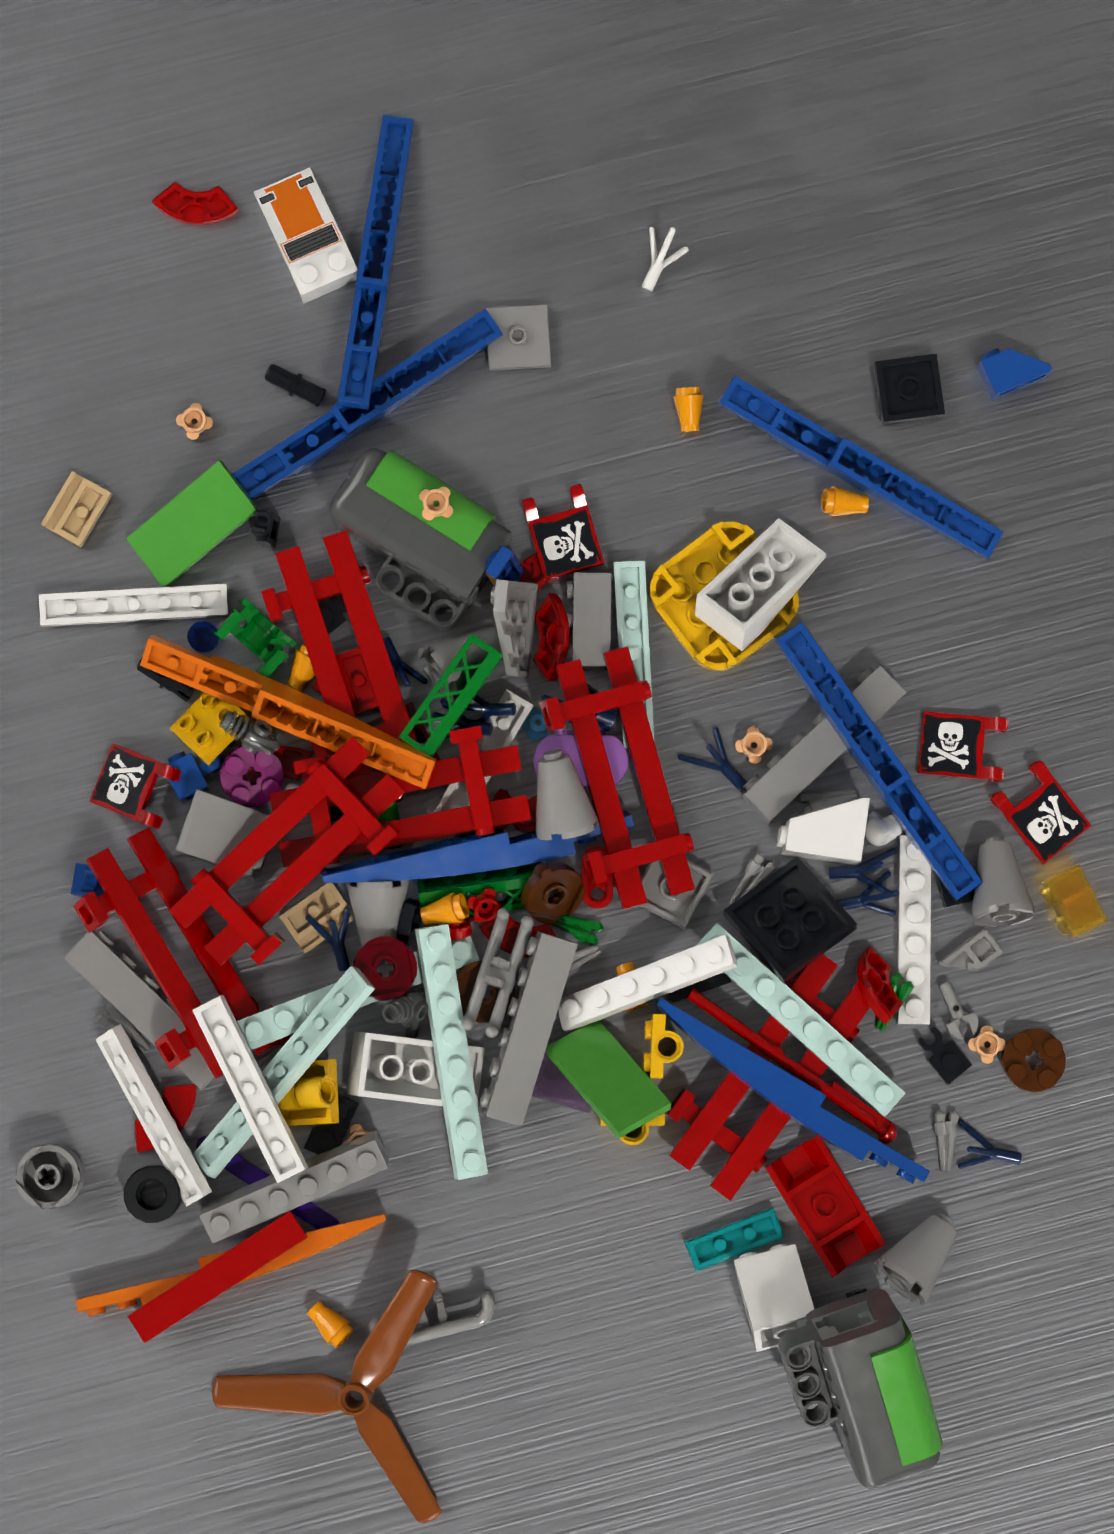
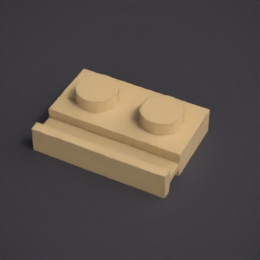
[41,471,112,548]
[279,883,355,953]

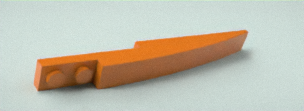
[140,634,436,789]
[75,1213,387,1316]

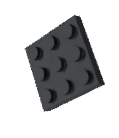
[723,856,857,983]

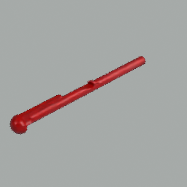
[687,988,897,1145]

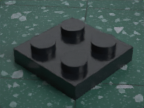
[874,354,945,424]

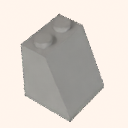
[176,789,269,877]

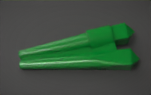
[551,915,604,945]
[875,973,914,1032]

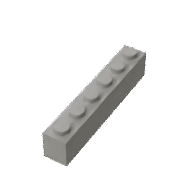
[742,665,906,823]
[64,931,215,1089]
[480,931,578,1127]
[199,1130,389,1244]

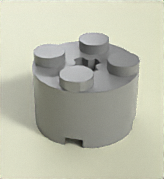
[16,1144,85,1209]

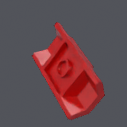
[765,1136,886,1278]

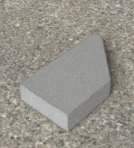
[938,927,1004,971]

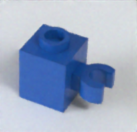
[167,751,222,803]
[70,863,105,897]

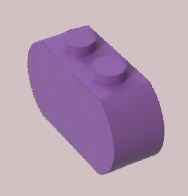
[533,730,628,788]

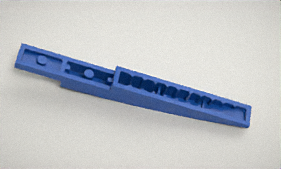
[337,115,414,410]
[232,309,503,500]
[718,376,1003,559]
[775,622,982,901]
[319,810,634,883]
[654,998,930,1184]

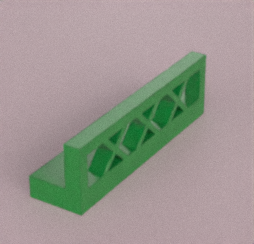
[399,633,503,757]
[417,862,542,916]

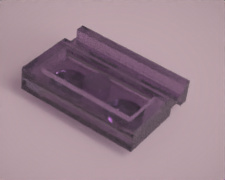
[532,1052,591,1113]

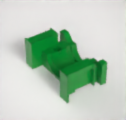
[210,597,297,677]

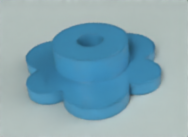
[522,707,551,741]

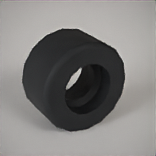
[124,1165,182,1223]

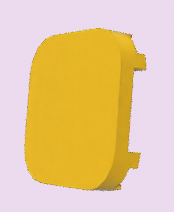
[649,521,799,672]

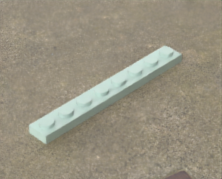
[696,923,906,1117]
[415,924,488,1180]
[237,936,480,1050]
[192,965,375,1178]

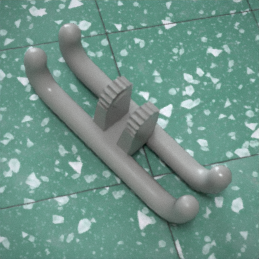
[461,908,534,1038]
[369,1288,495,1345]

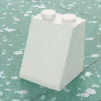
[776,798,870,865]
[734,1244,814,1352]

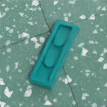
[684,1207,785,1272]

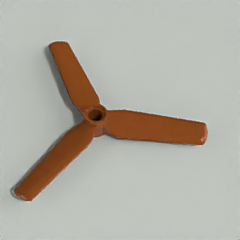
[212,1270,442,1523]

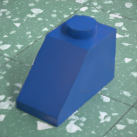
[977,348,1053,400]

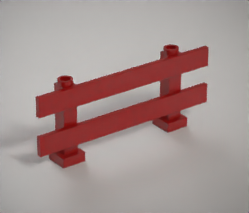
[261,530,420,778]
[540,646,695,909]
[269,726,532,868]
[168,736,405,966]
[73,827,278,1079]
[665,954,870,1201]

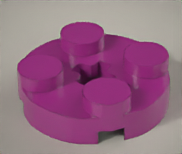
[219,745,283,807]

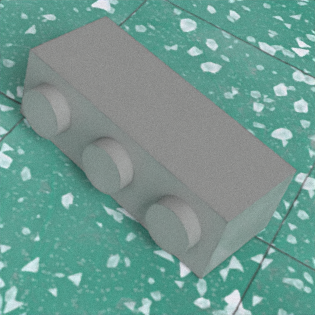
[566,572,611,670]

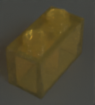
[1040,864,1108,939]

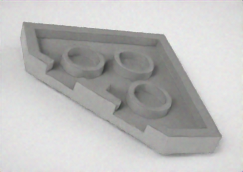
[490,579,538,677]

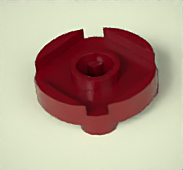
[353,936,417,1001]

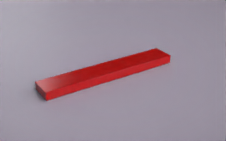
[127,1211,308,1343]

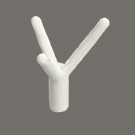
[641,227,689,292]

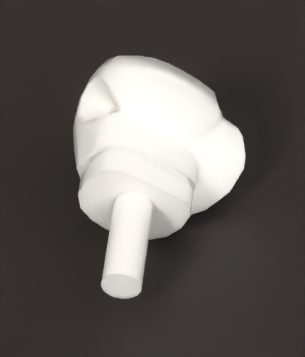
[865,811,902,847]

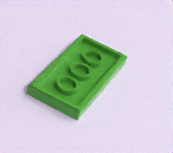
[126,461,259,587]
[546,1020,671,1139]

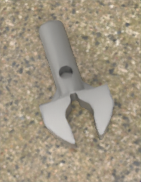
[939,981,979,1040]

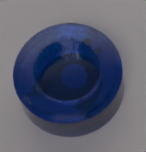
[187,621,219,653]

